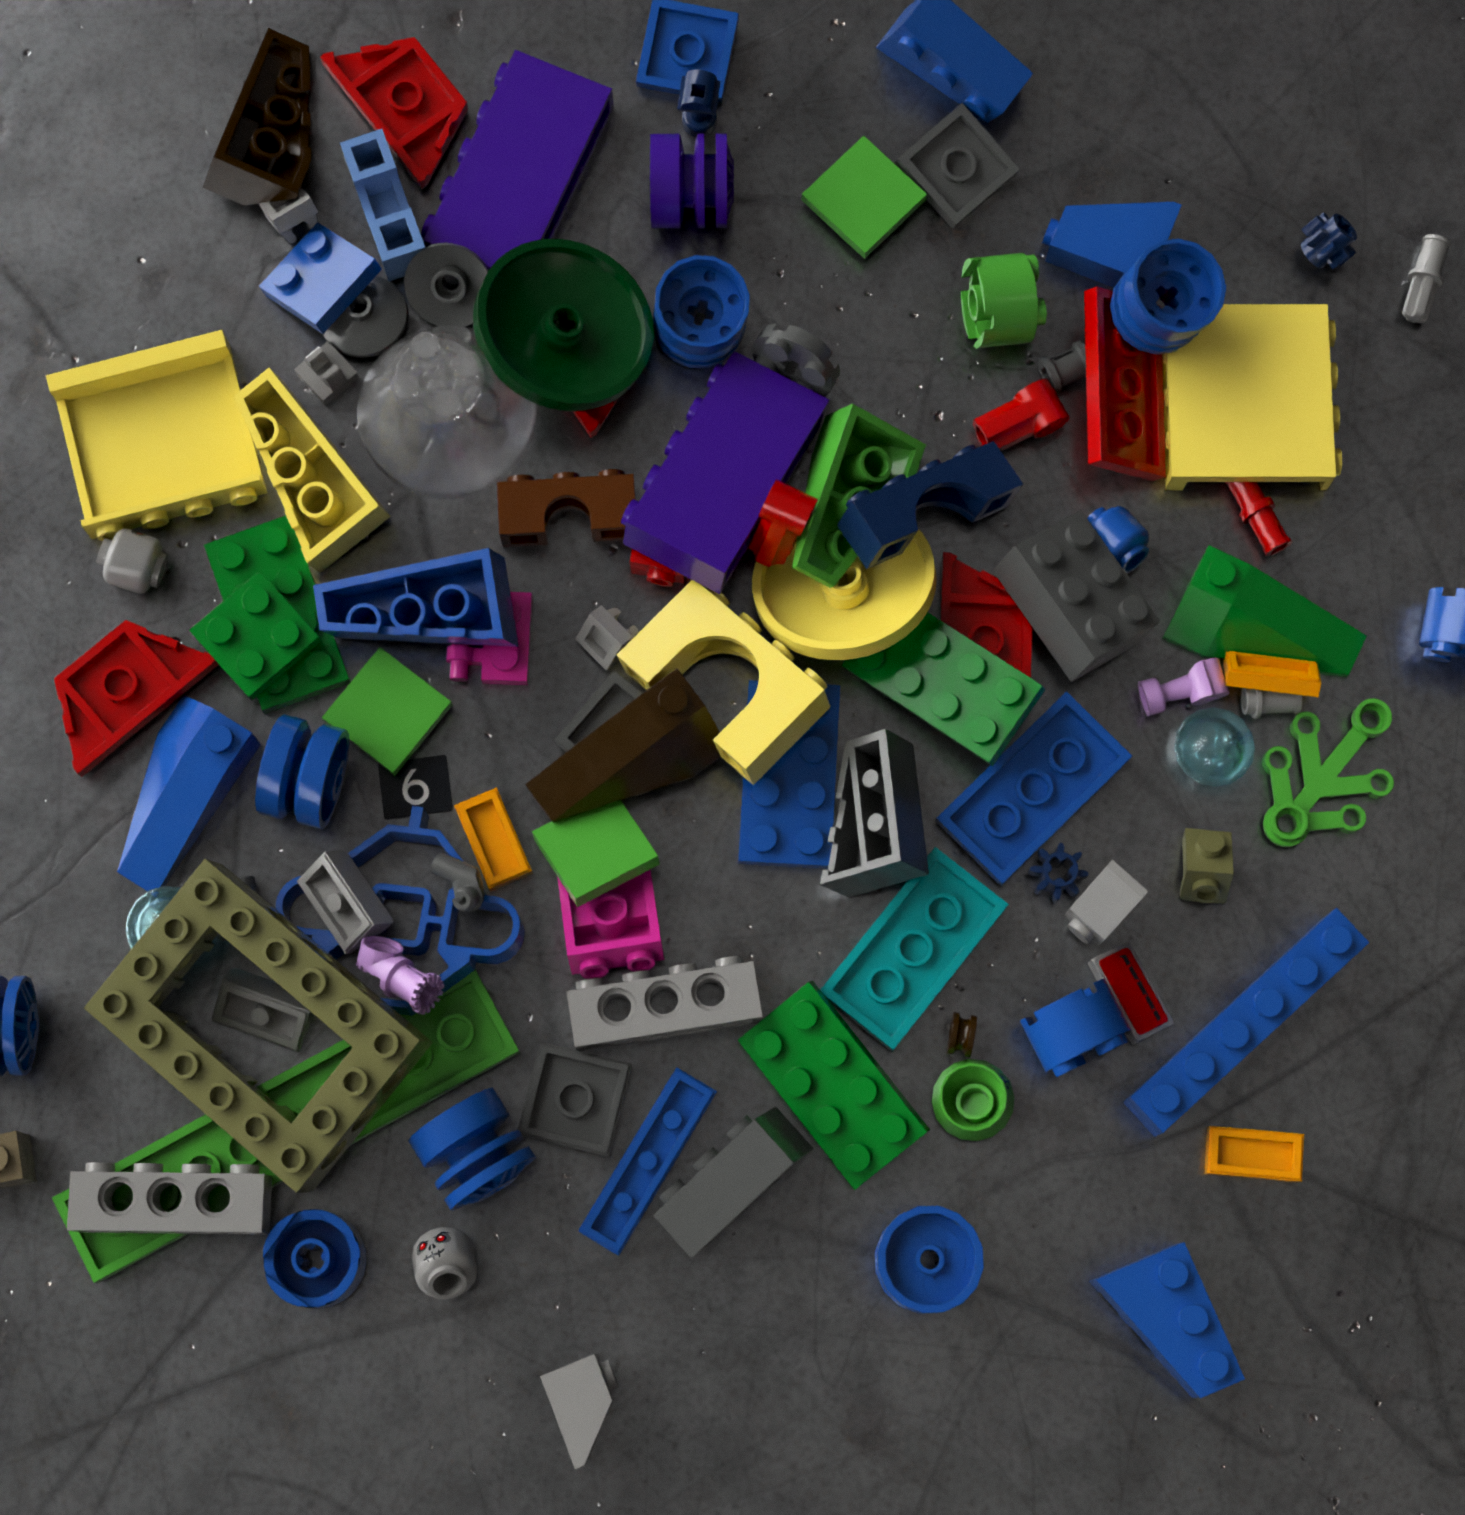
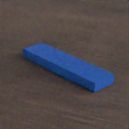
[578,1067,717,1256]

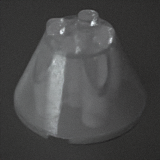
[357,325,537,499]

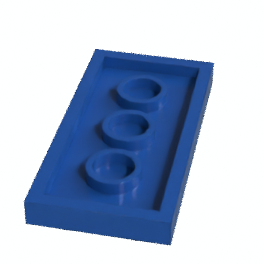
[738,680,840,869]
[935,691,1132,886]

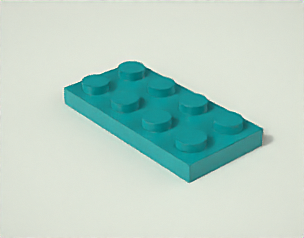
[820,847,1009,1052]

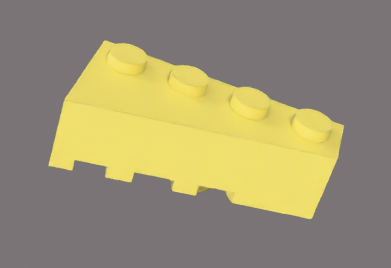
[234,368,391,573]

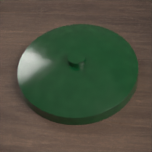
[473,239,654,411]

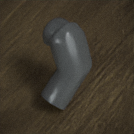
[431,852,485,912]

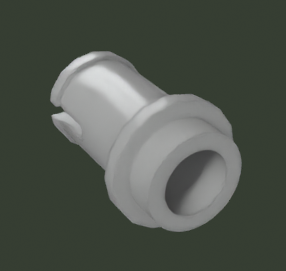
[1240,688,1302,719]

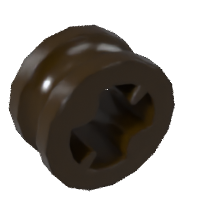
[947,1012,977,1058]

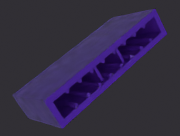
[421,50,614,269]
[621,351,829,594]

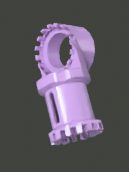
[356,936,444,1015]

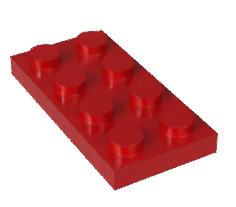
[1084,286,1166,481]

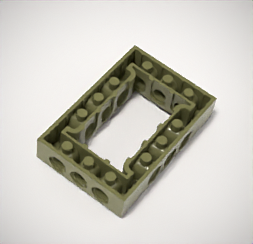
[84,859,433,1193]

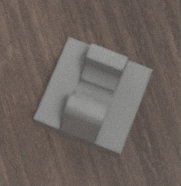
[259,187,318,243]
[294,341,359,407]
[575,605,638,671]

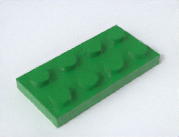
[204,515,351,714]
[842,612,1045,766]
[738,980,930,1190]

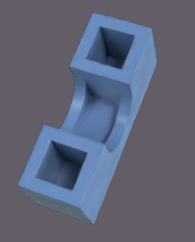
[340,128,425,281]

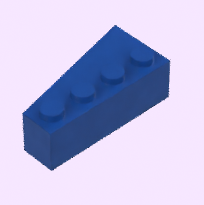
[313,548,519,647]

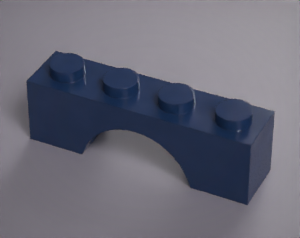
[837,441,1023,569]

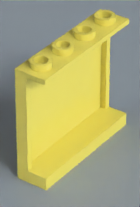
[1162,304,1342,491]
[46,330,267,541]

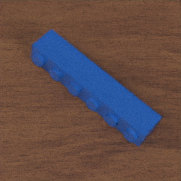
[1123,908,1370,1137]

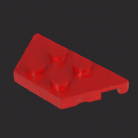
[320,37,468,189]
[940,552,1032,678]
[54,620,219,777]

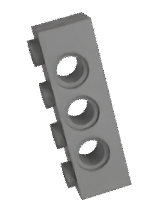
[566,956,763,1051]
[67,1162,272,1235]

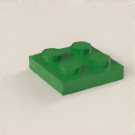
[189,570,321,701]

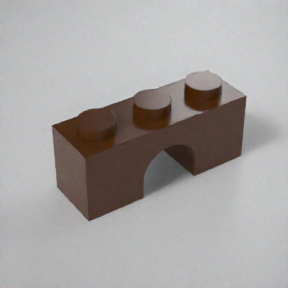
[497,469,636,547]

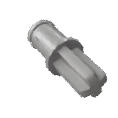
[1402,234,1451,323]

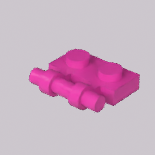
[446,592,533,685]

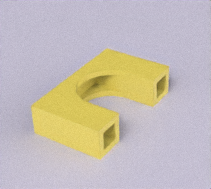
[617,580,830,785]

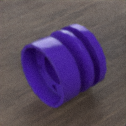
[650,133,734,228]

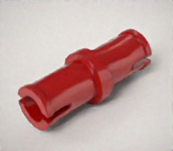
[1225,482,1292,556]

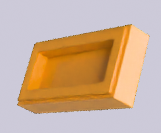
[1223,651,1321,697]
[454,787,533,892]
[1204,1126,1304,1183]

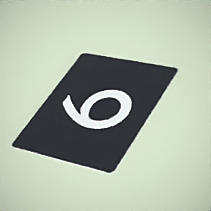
[378,755,453,820]

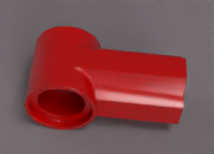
[972,378,1070,451]
[749,479,818,567]

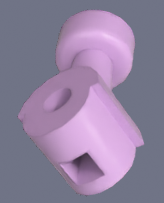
[1138,658,1230,717]

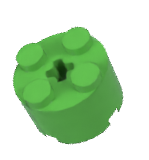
[961,253,1047,349]

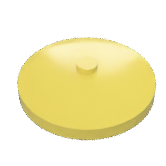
[752,529,937,660]

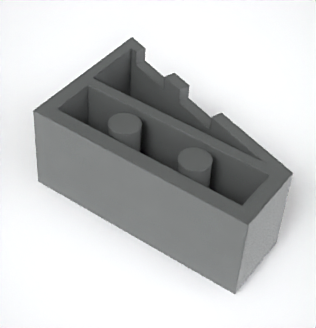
[820,729,929,898]
[653,1107,814,1259]

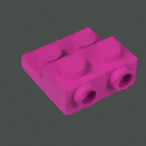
[557,869,665,979]

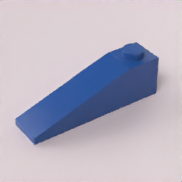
[117,695,261,897]

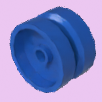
[255,714,350,829]
[874,1206,984,1314]

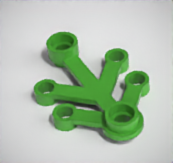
[1262,698,1394,847]

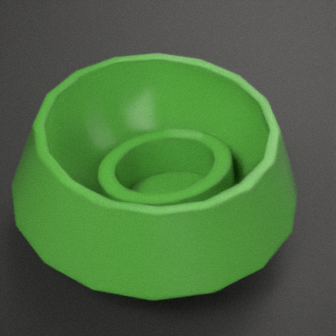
[932,1059,1015,1141]

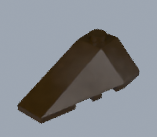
[202,28,311,205]
[525,668,721,823]

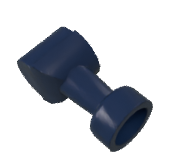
[677,69,721,137]

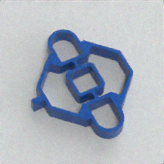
[276,806,525,1016]

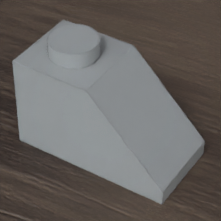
[1064,859,1149,947]
[540,1354,619,1469]

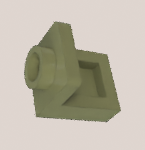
[1179,828,1234,904]

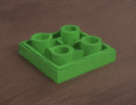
[801,136,927,259]
[322,647,453,776]
[532,800,660,907]

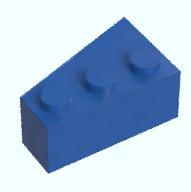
[875,0,1033,123]
[1089,1242,1245,1398]

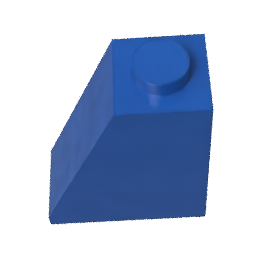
[1042,202,1182,288]

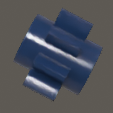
[1301,212,1357,269]
[1028,842,1088,903]

